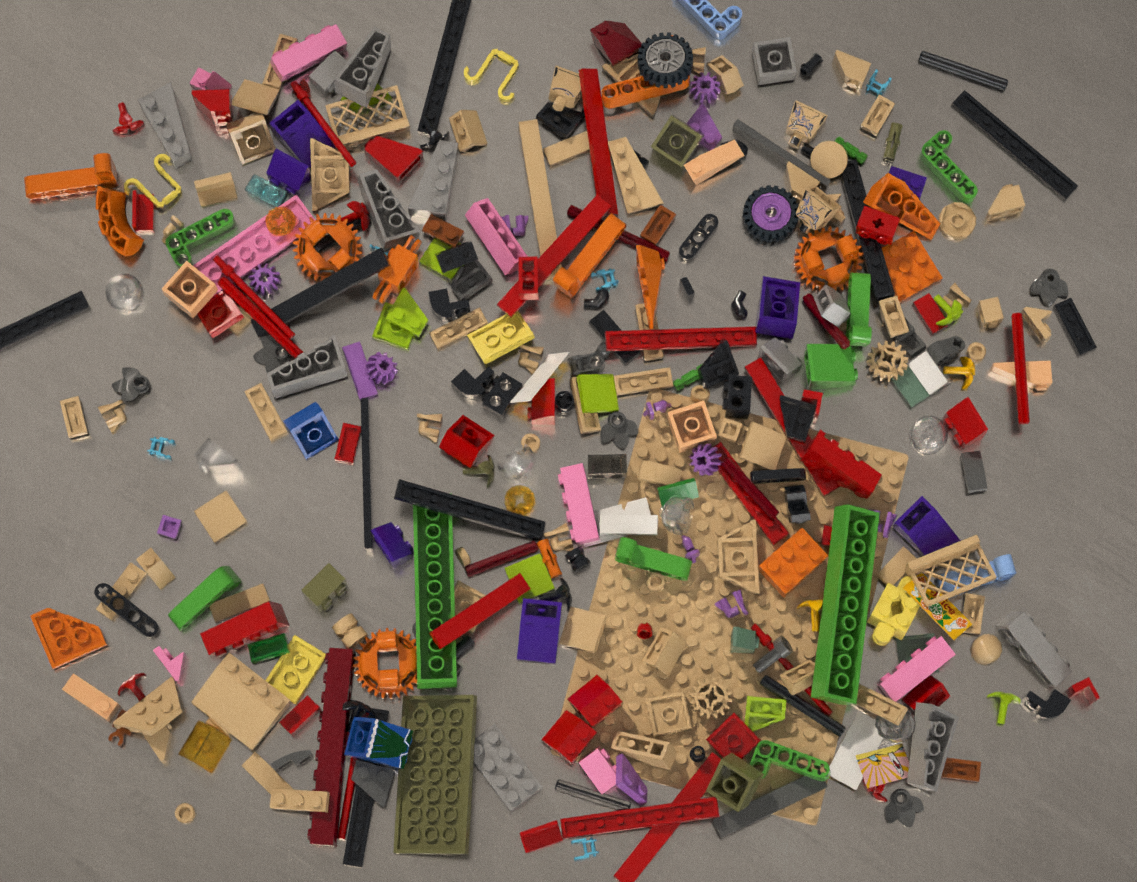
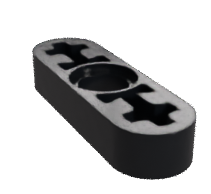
[679,214,718,261]
[750,468,806,484]

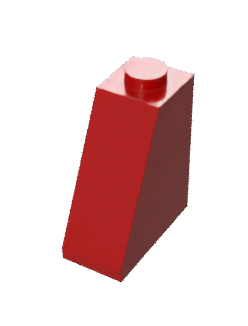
[364,136,423,183]

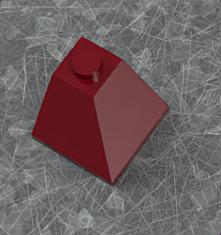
[590,20,642,66]

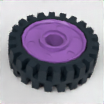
[743,185,799,243]

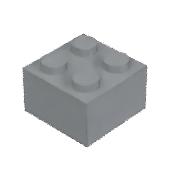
[752,37,797,85]

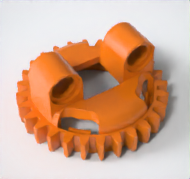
[293,213,362,281]
[794,226,864,292]
[353,628,417,700]

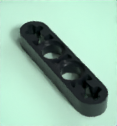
[94,583,158,637]

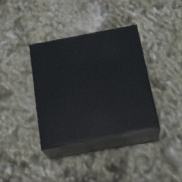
[679,277,695,301]

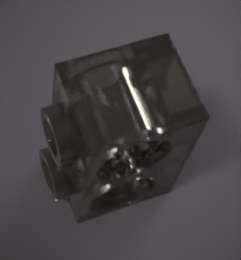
[588,454,627,479]

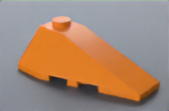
[863,173,941,240]
[636,245,665,329]

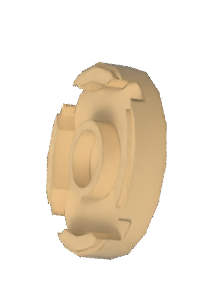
[810,141,848,178]
[938,202,976,240]

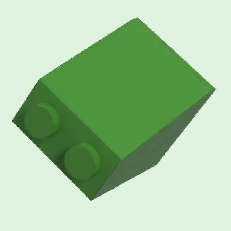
[804,344,858,390]

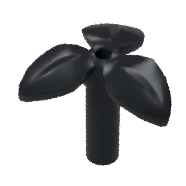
[420,116,449,148]
[539,578,572,611]
[342,700,375,732]

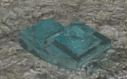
[244,174,289,208]

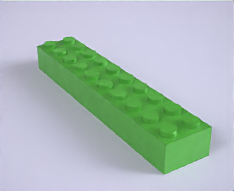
[413,493,457,689]
[811,504,880,705]

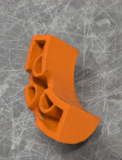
[96,186,144,256]

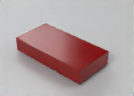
[913,293,949,335]
[334,422,361,464]

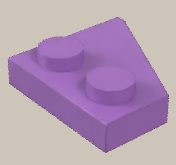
[687,104,722,152]
[616,753,648,805]

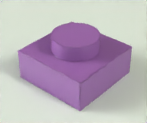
[157,515,182,540]

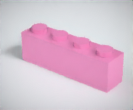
[270,24,347,82]
[465,198,528,275]
[558,463,600,545]
[878,636,956,702]

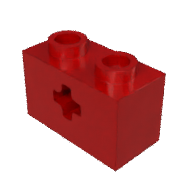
[855,206,900,245]
[518,256,539,300]

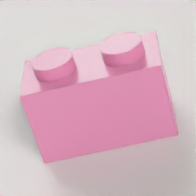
[578,746,617,794]

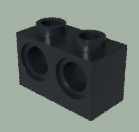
[435,240,478,273]
[481,372,522,419]
[722,375,752,419]

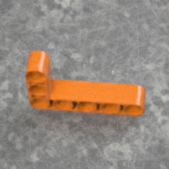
[601,35,690,109]
[24,153,118,199]
[553,213,627,298]

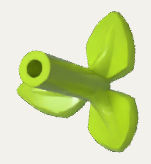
[934,294,963,326]
[987,691,1021,724]

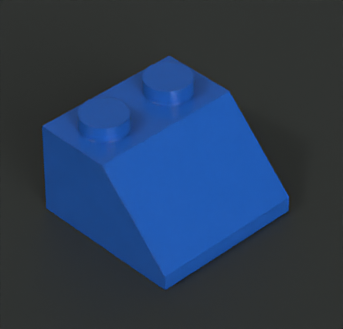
[283,402,339,459]

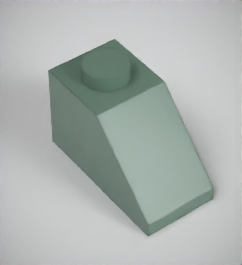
[730,627,759,654]

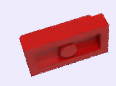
[132,190,155,233]
[800,389,823,423]
[902,675,950,714]
[1065,677,1100,705]
[279,695,321,737]
[519,820,563,854]

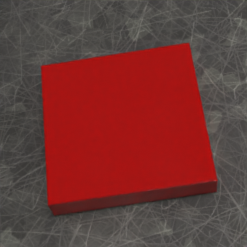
[197,290,245,338]
[706,712,762,760]

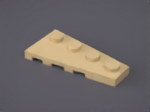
[608,137,664,214]

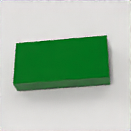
[657,478,699,507]
[247,633,290,664]

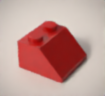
[192,89,234,126]
[528,378,555,425]
[943,397,988,449]
[439,415,495,468]
[567,675,623,729]
[541,710,597,765]

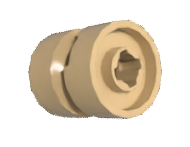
[332,613,368,649]

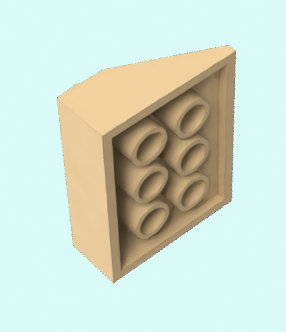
[191,653,290,750]

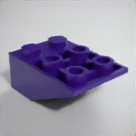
[269,100,335,169]
[892,496,961,556]
[517,598,562,664]

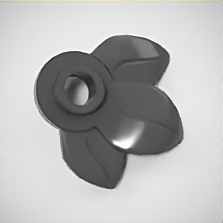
[1031,269,1068,306]
[253,336,291,373]
[112,367,150,401]
[601,412,638,449]
[885,789,924,827]

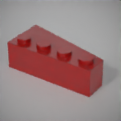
[800,429,882,499]
[200,601,289,657]

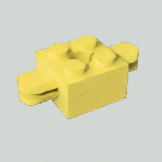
[867,576,920,646]

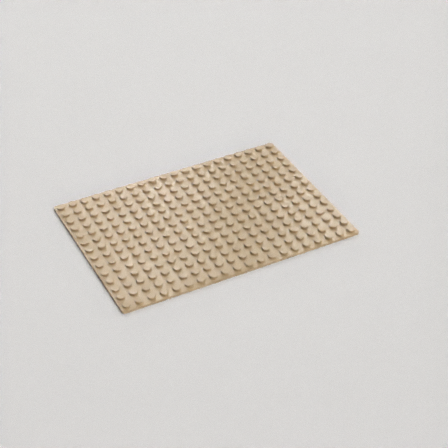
[551,389,908,825]

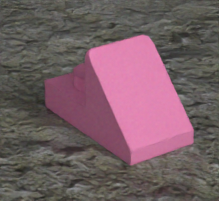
[190,67,232,90]
[153,646,186,684]

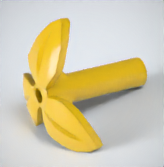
[943,356,976,389]
[797,600,823,631]

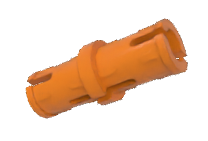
[537,539,562,579]

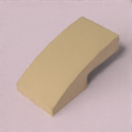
[718,418,749,446]
[637,460,682,486]
[876,546,917,585]

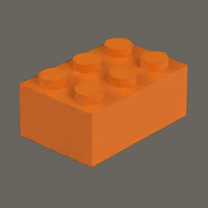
[758,528,828,598]

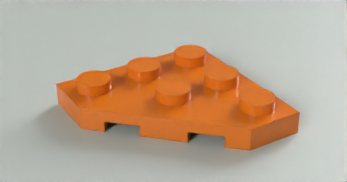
[30,608,107,669]

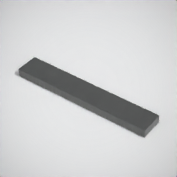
[732,119,830,192]
[712,769,828,838]

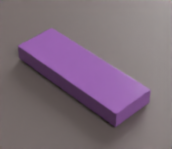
[342,341,378,401]

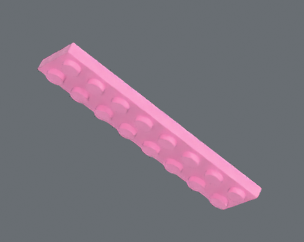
[193,194,315,296]

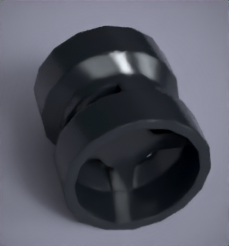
[555,391,574,414]
[565,546,591,573]

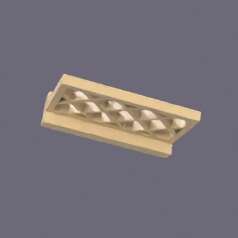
[325,85,410,148]
[905,535,997,607]

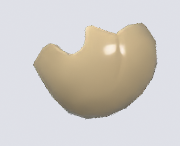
[970,634,1002,665]

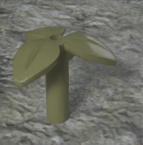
[463,455,495,488]

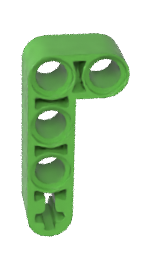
[920,130,978,204]
[166,209,235,269]
[846,272,872,347]
[615,537,693,581]
[168,566,242,631]
[750,740,831,781]

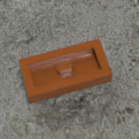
[640,204,676,245]
[422,214,464,247]
[941,758,981,782]

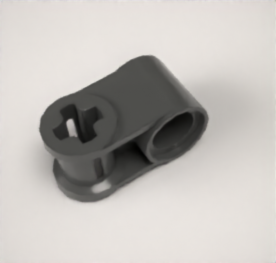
[927,336,965,366]
[567,352,605,377]

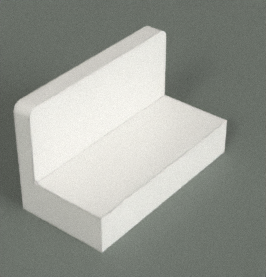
[909,351,952,394]

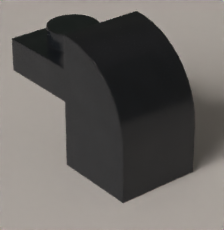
[429,288,470,323]
[451,367,495,400]
[784,485,811,524]
[1023,689,1071,721]

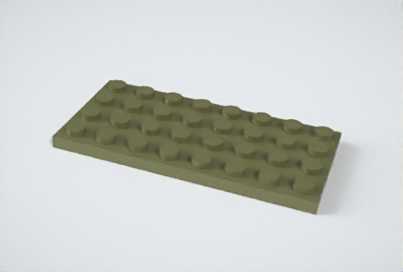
[393,695,477,854]

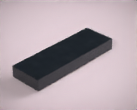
[1053,298,1097,356]
[589,309,640,365]

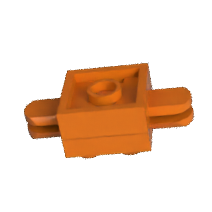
[372,235,422,304]

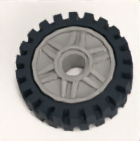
[638,32,693,88]

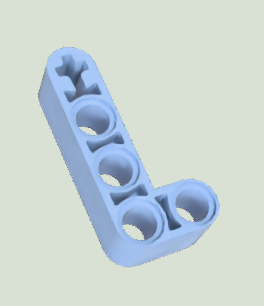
[677,0,742,40]
[936,554,1016,592]

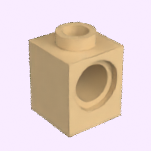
[977,297,1004,328]

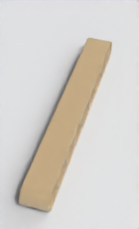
[518,119,562,280]

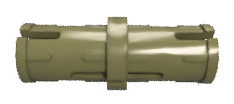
[883,123,903,162]

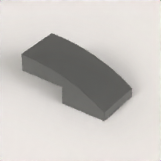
[895,318,926,359]
[961,451,987,493]
[271,750,313,772]

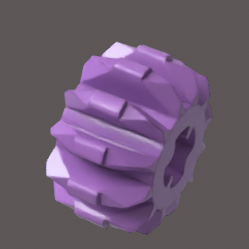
[690,72,721,104]
[249,263,281,296]
[365,352,398,385]
[689,443,722,476]

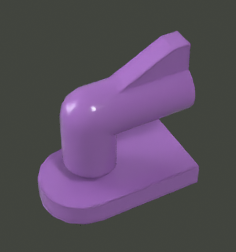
[501,215,528,236]
[643,400,672,420]
[868,509,897,538]
[681,535,700,564]
[715,590,749,618]

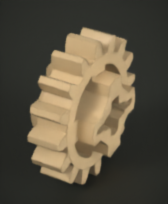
[867,341,908,382]
[690,677,732,720]

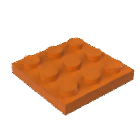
[882,231,943,303]

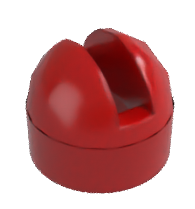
[637,622,653,639]

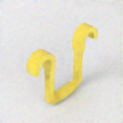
[464,49,519,102]
[124,154,181,208]

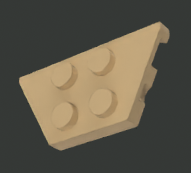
[602,54,661,117]
[310,138,350,212]
[717,519,759,594]
[113,676,182,736]

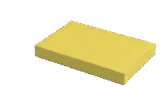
[467,311,535,365]
[265,635,326,705]

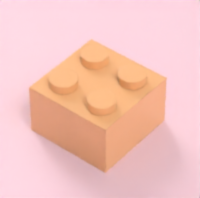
[162,261,218,318]
[667,401,717,453]

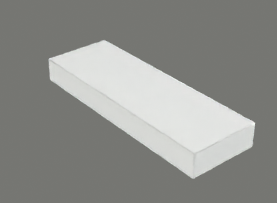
[599,515,658,535]

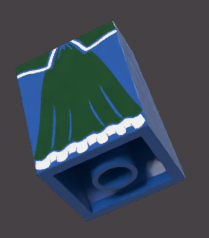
[344,717,413,769]

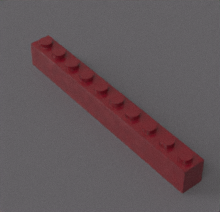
[307,648,356,847]

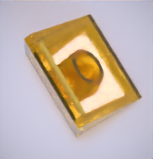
[178,720,232,774]

